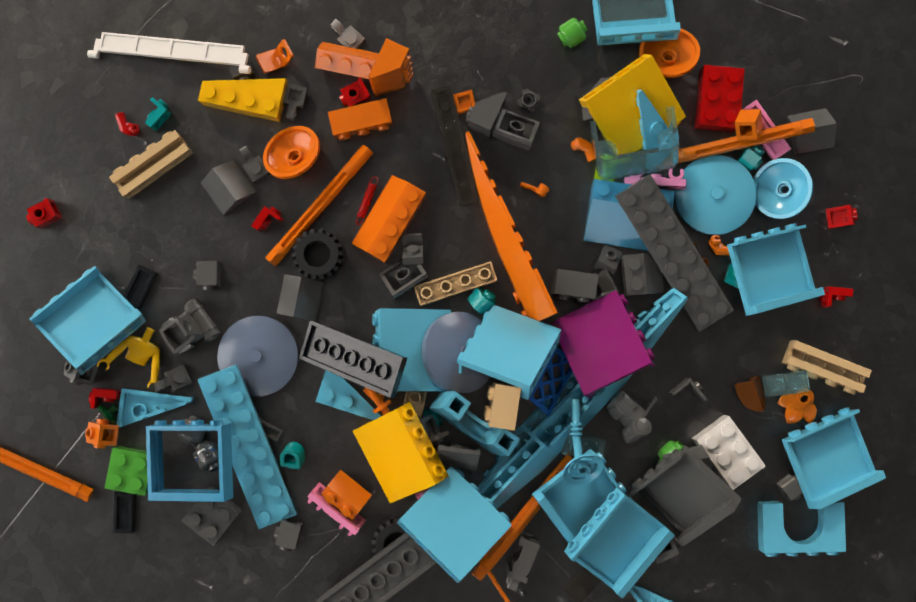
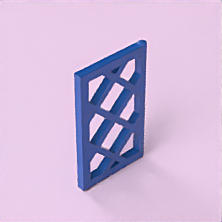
[528,347,573,416]

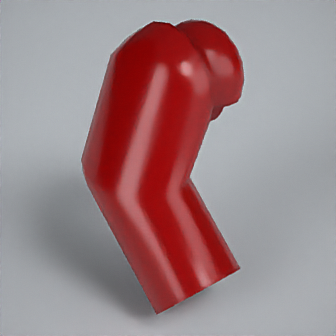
[115,112,140,137]

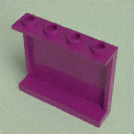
[551,290,655,398]

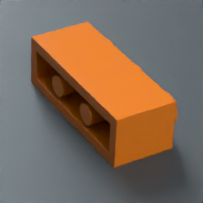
[315,42,379,79]
[328,98,393,141]

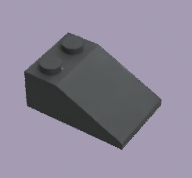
[437,441,480,475]

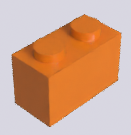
[320,470,372,520]

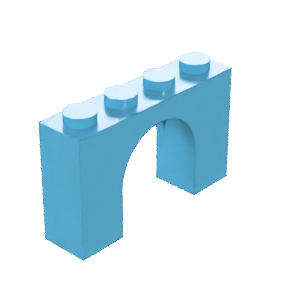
[429,391,520,456]
[757,500,846,557]

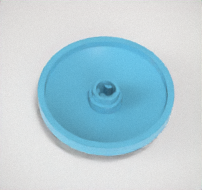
[674,155,756,235]

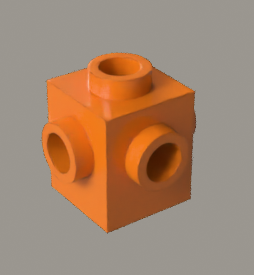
[85,419,119,449]

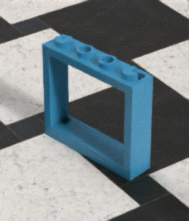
[146,420,233,502]

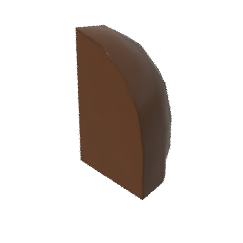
[735,376,765,412]

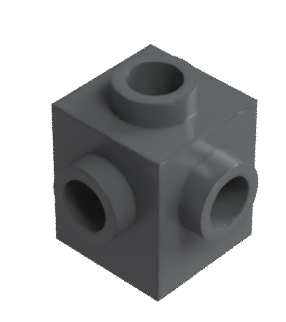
[63,361,99,385]

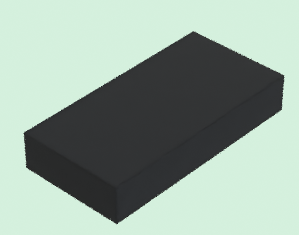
[123,265,158,310]
[112,491,136,534]

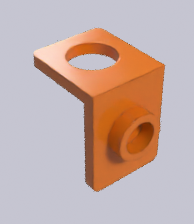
[256,39,293,73]

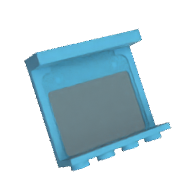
[592,0,681,46]

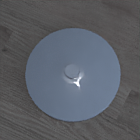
[422,312,490,394]
[217,316,299,396]

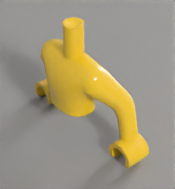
[97,327,160,392]

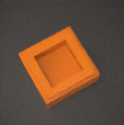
[453,90,476,115]

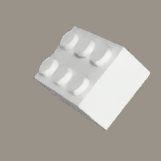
[692,415,765,490]

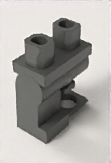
[506,531,540,592]

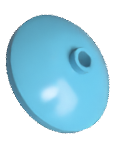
[753,158,813,219]

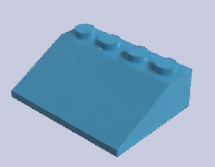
[583,179,675,251]

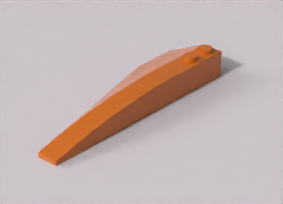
[465,131,558,321]

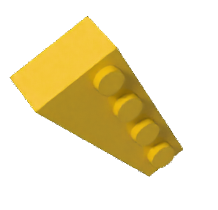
[198,78,288,122]

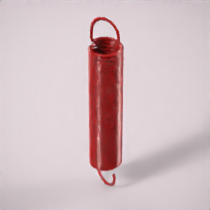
[356,176,378,225]

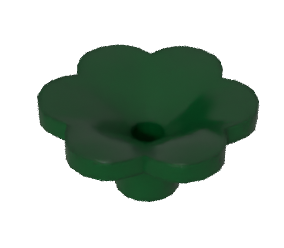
[98,404,118,424]

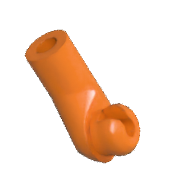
[571,137,598,162]
[709,235,730,256]

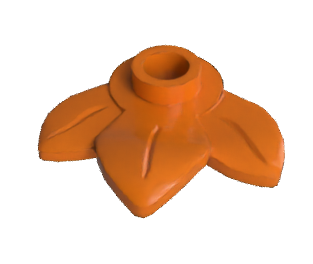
[777,387,817,424]

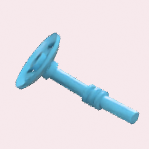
[563,399,604,485]

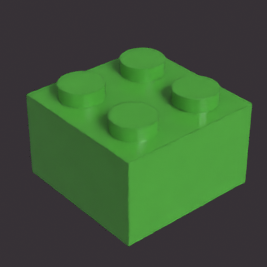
[105,446,148,496]

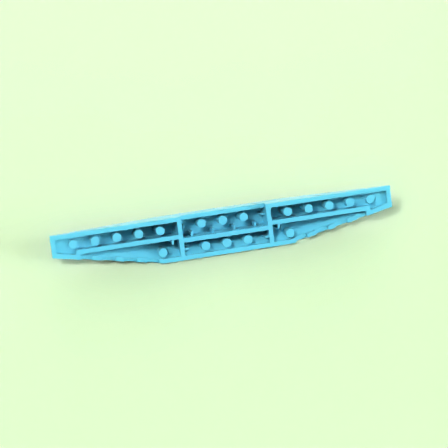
[477,288,688,509]

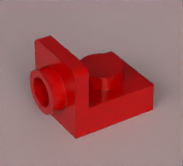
[826,205,859,229]
[251,206,284,232]
[819,286,853,308]
[88,387,121,409]

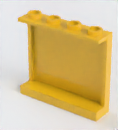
[579,54,686,162]
[353,402,449,503]

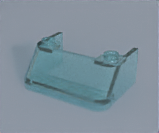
[589,106,679,180]

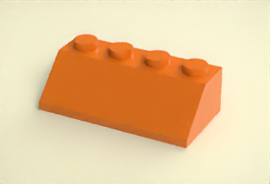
[368,38,414,97]
[351,175,426,264]

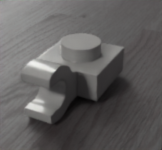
[330,19,365,49]

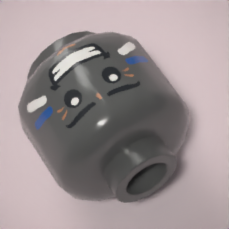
[193,440,219,472]

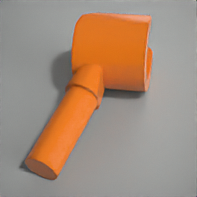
[520,182,549,197]

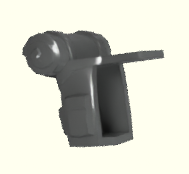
[159,298,220,354]
[606,391,658,444]

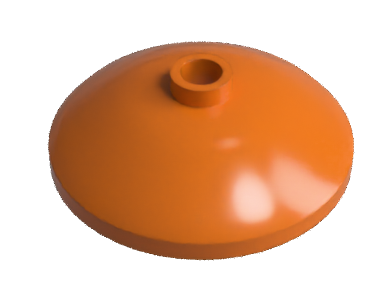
[639,29,700,78]
[263,126,320,179]

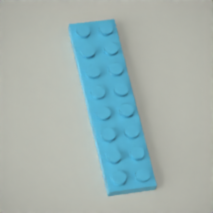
[197,364,297,529]

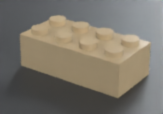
[484,382,521,431]

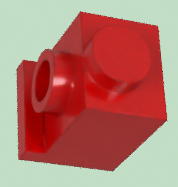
[339,78,372,107]
[26,198,62,229]

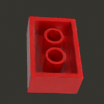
[694,65,745,133]

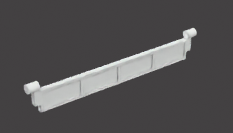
[87,32,251,74]

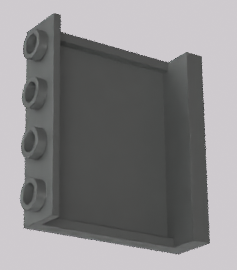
[629,445,742,546]

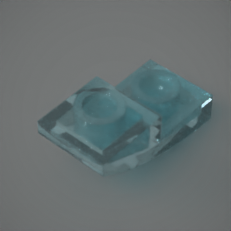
[762,371,810,397]

